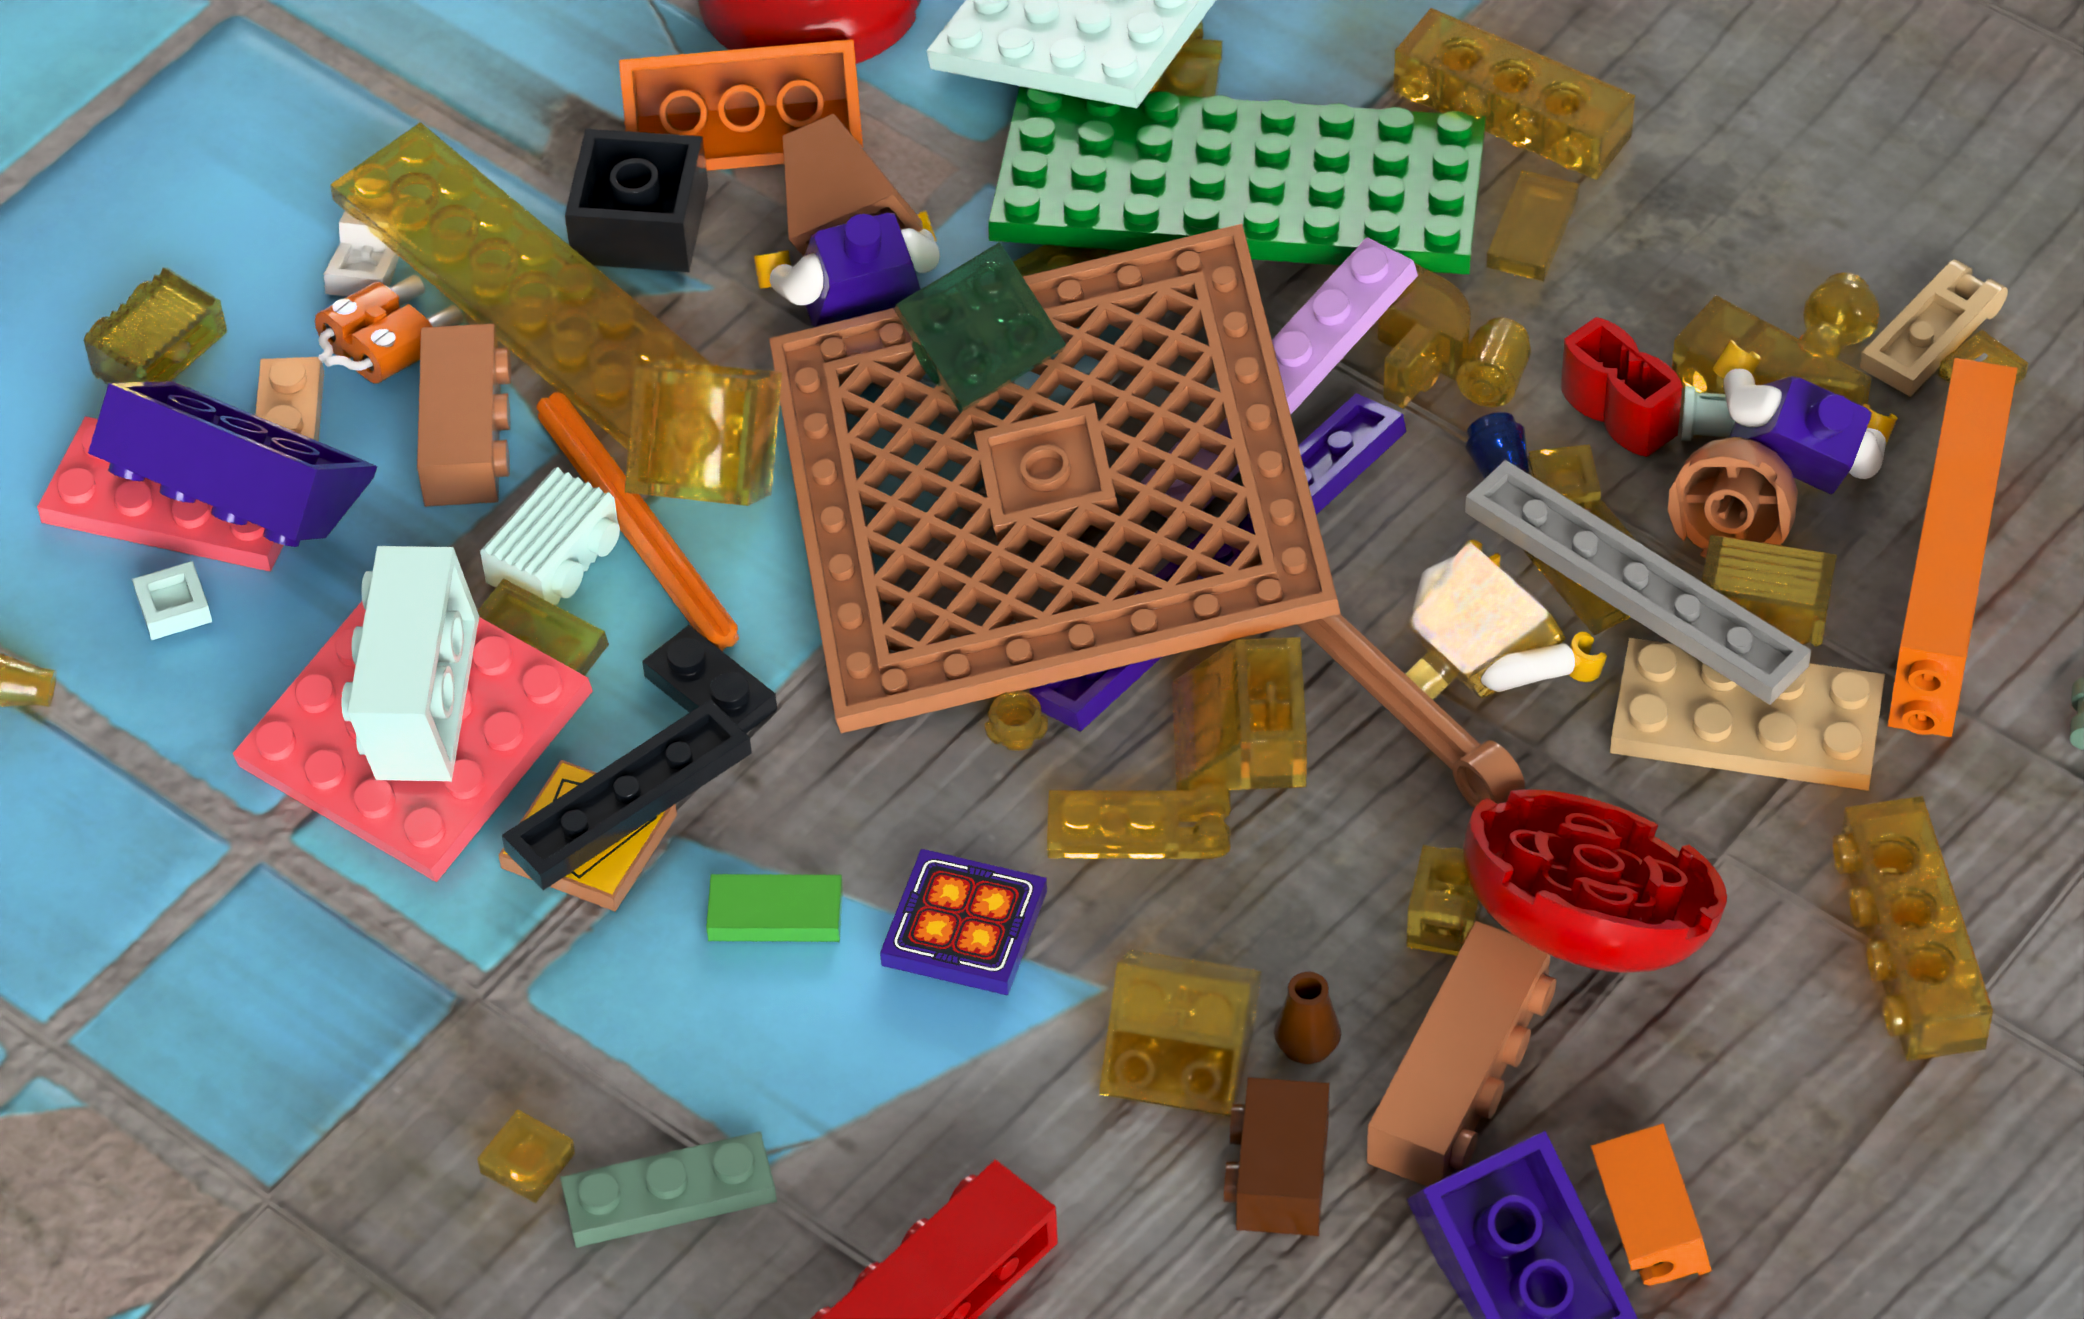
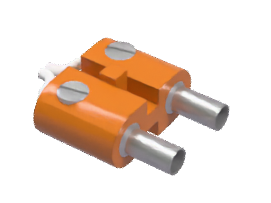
[315,275,463,384]

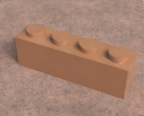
[1367,921,1557,1187]

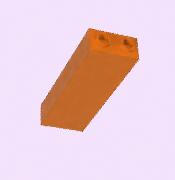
[1888,358,2018,738]

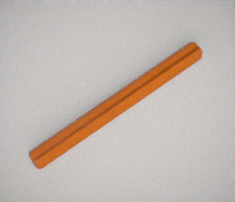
[536,392,739,651]

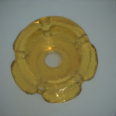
[985,691,1048,751]

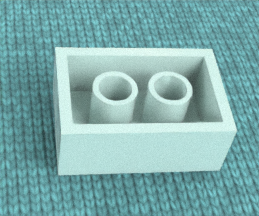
[341,546,479,781]

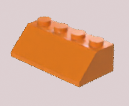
[619,39,863,171]

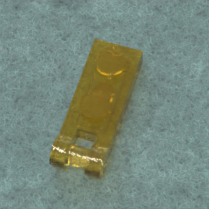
[1047,783,1231,859]

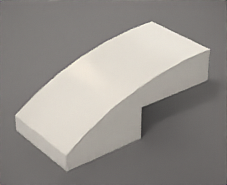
[324,193,413,296]

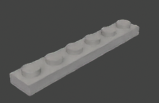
[1465,460,1811,705]

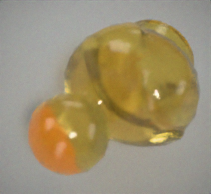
[1797,272,1880,364]

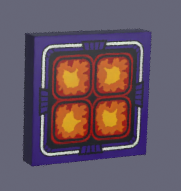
[880,849,1047,996]

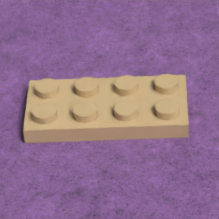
[1610,638,1885,791]

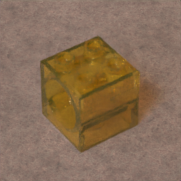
[625,359,782,506]

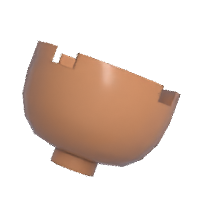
[1668,437,1798,567]

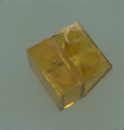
[1172,637,1307,792]
[1099,949,1262,1117]

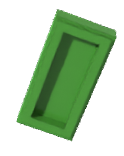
[706,874,843,942]

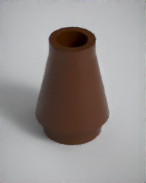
[1274,972,1341,1064]

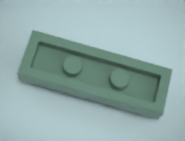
[560,1131,777,1248]

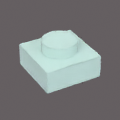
[132,561,212,640]

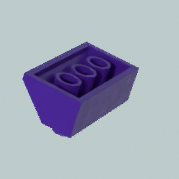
[88,381,377,547]

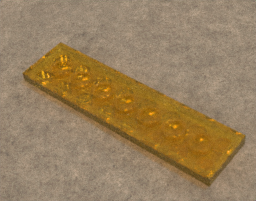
[330,122,742,470]

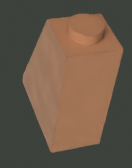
[783,113,923,256]

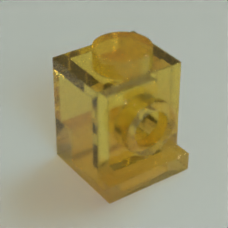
[1406,845,1482,956]

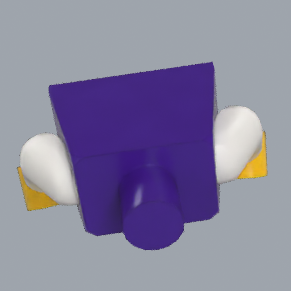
[754,210,940,328]
[1713,340,1898,494]

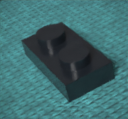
[642,625,777,734]

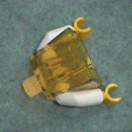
[1405,540,1607,700]

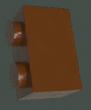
[1224,1077,1330,1236]

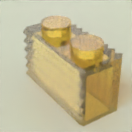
[84,267,227,384]
[1701,534,1837,647]

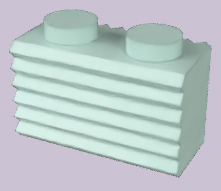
[480,467,620,613]

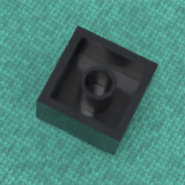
[565,129,708,272]

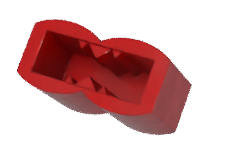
[1561,317,1683,457]

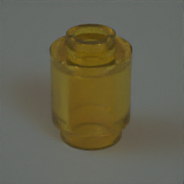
[1456,317,1531,407]

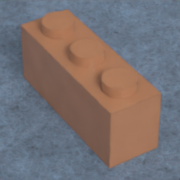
[417,323,511,507]

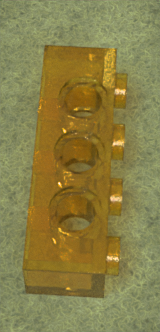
[1394,8,1635,180]
[1832,796,1993,1061]

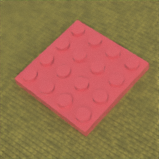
[233,601,593,883]

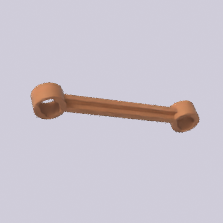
[1257,561,1525,808]

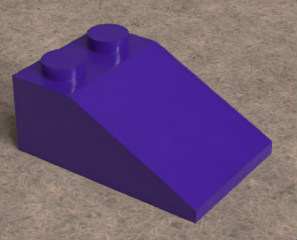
[1406,1131,1638,1319]

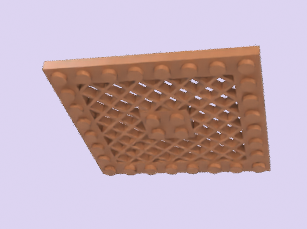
[769,224,1341,734]

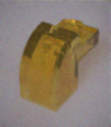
[1378,263,1471,409]

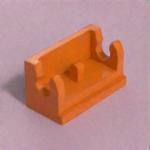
[1591,1123,1712,1285]

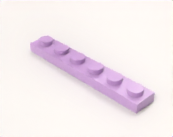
[1140,237,1418,529]

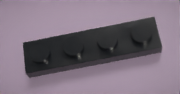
[502,699,752,891]

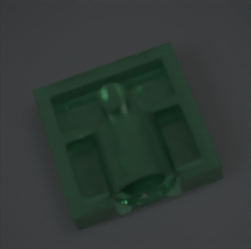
[894,242,1066,413]

